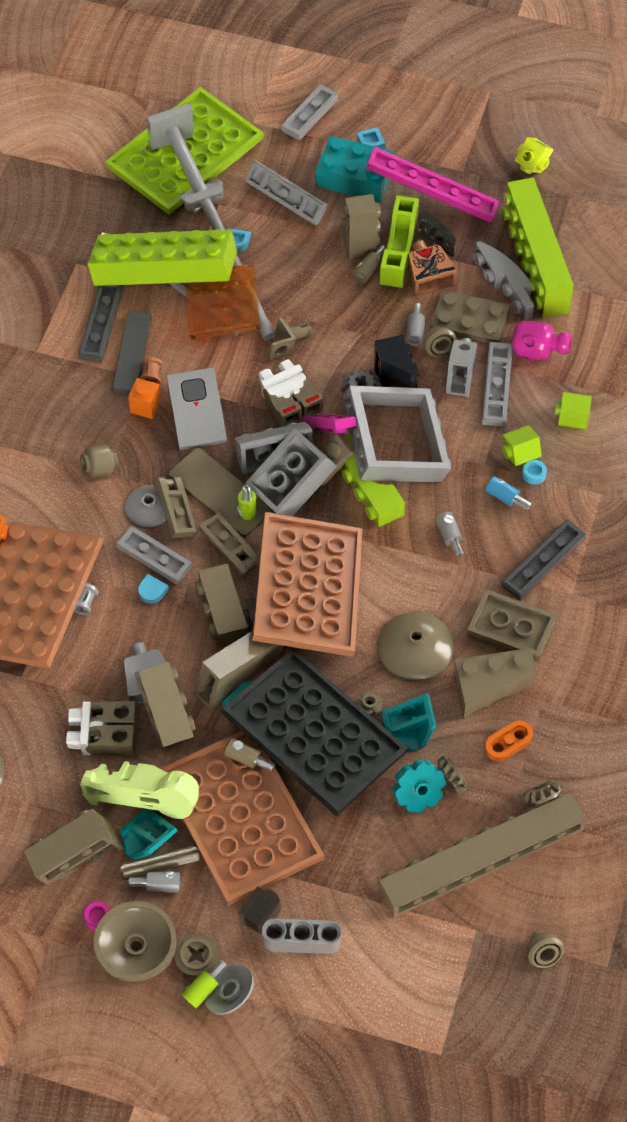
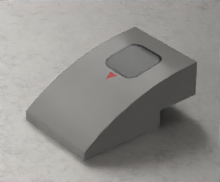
[166,368,227,450]

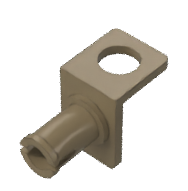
[268,317,312,361]

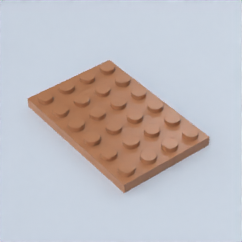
[252,512,363,657]
[0,522,103,669]
[160,731,324,906]

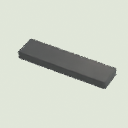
[78,285,124,363]
[113,311,152,394]
[501,519,586,601]

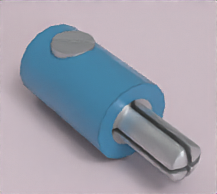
[486,476,531,510]

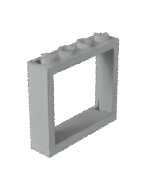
[342,386,451,482]

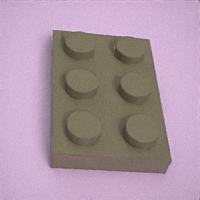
[430,290,510,344]
[467,589,557,661]

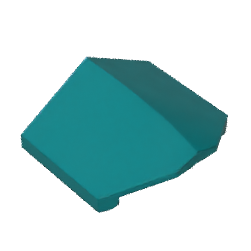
[381,693,436,751]
[120,809,177,860]

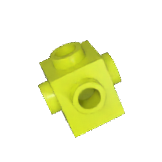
[514,137,554,174]

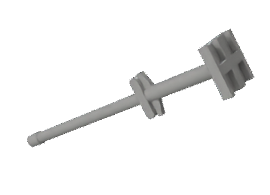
[147,103,276,341]

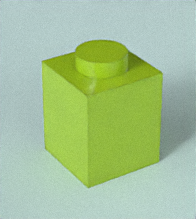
[555,392,592,429]
[501,425,542,466]

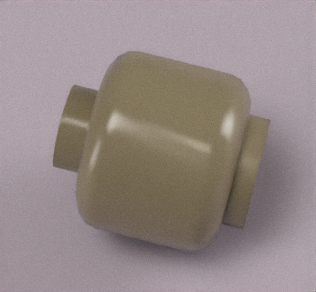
[80,445,118,478]

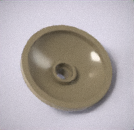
[377,612,454,682]
[93,901,177,982]

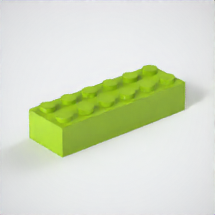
[502,177,574,319]
[88,229,237,286]

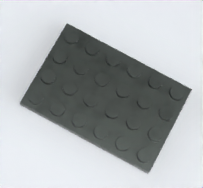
[221,648,408,817]

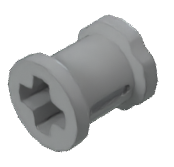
[74,583,99,616]

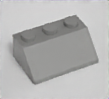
[234,422,313,475]
[245,428,337,516]

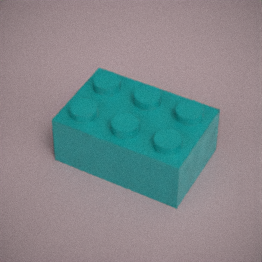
[316,136,395,202]

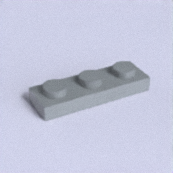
[281,84,338,141]
[117,526,192,585]

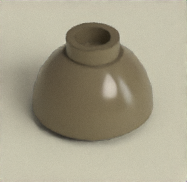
[425,326,457,358]
[527,931,565,968]

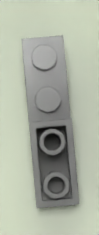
[473,241,534,321]

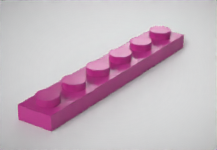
[366,146,499,223]

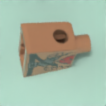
[408,240,457,296]

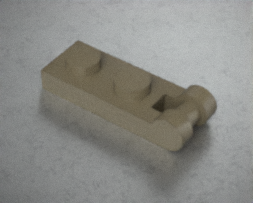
[154,476,198,538]
[199,512,259,577]

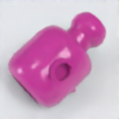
[512,320,572,363]

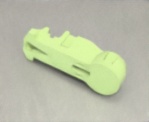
[80,761,199,819]

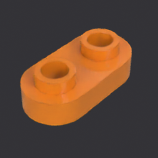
[485,720,533,762]

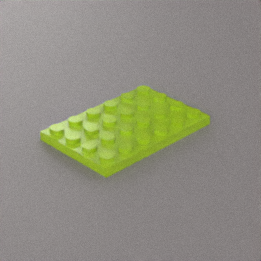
[105,87,264,215]

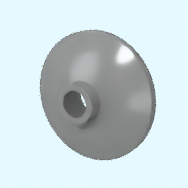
[125,485,167,528]
[205,965,254,1015]

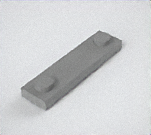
[244,161,328,225]
[482,342,512,427]

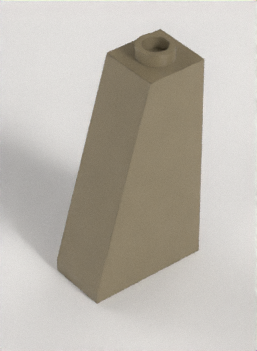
[194,631,284,710]

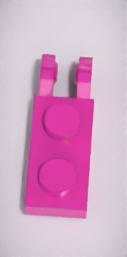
[302,414,356,433]

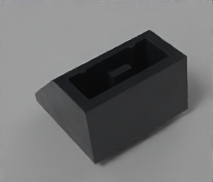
[374,335,419,388]

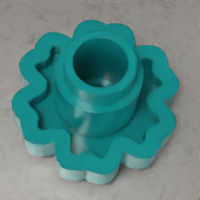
[392,759,446,813]

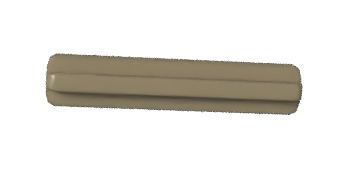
[121,845,200,879]

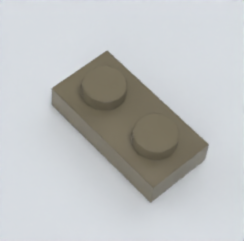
[321,433,354,485]

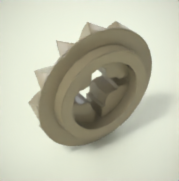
[438,756,468,794]
[521,780,563,806]
[175,934,219,977]

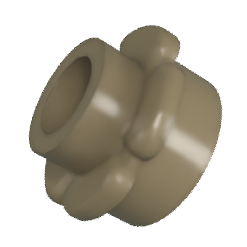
[357,691,382,716]

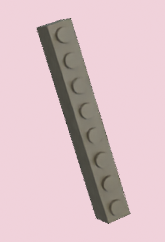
[379,792,586,918]

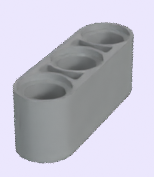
[262,918,342,954]

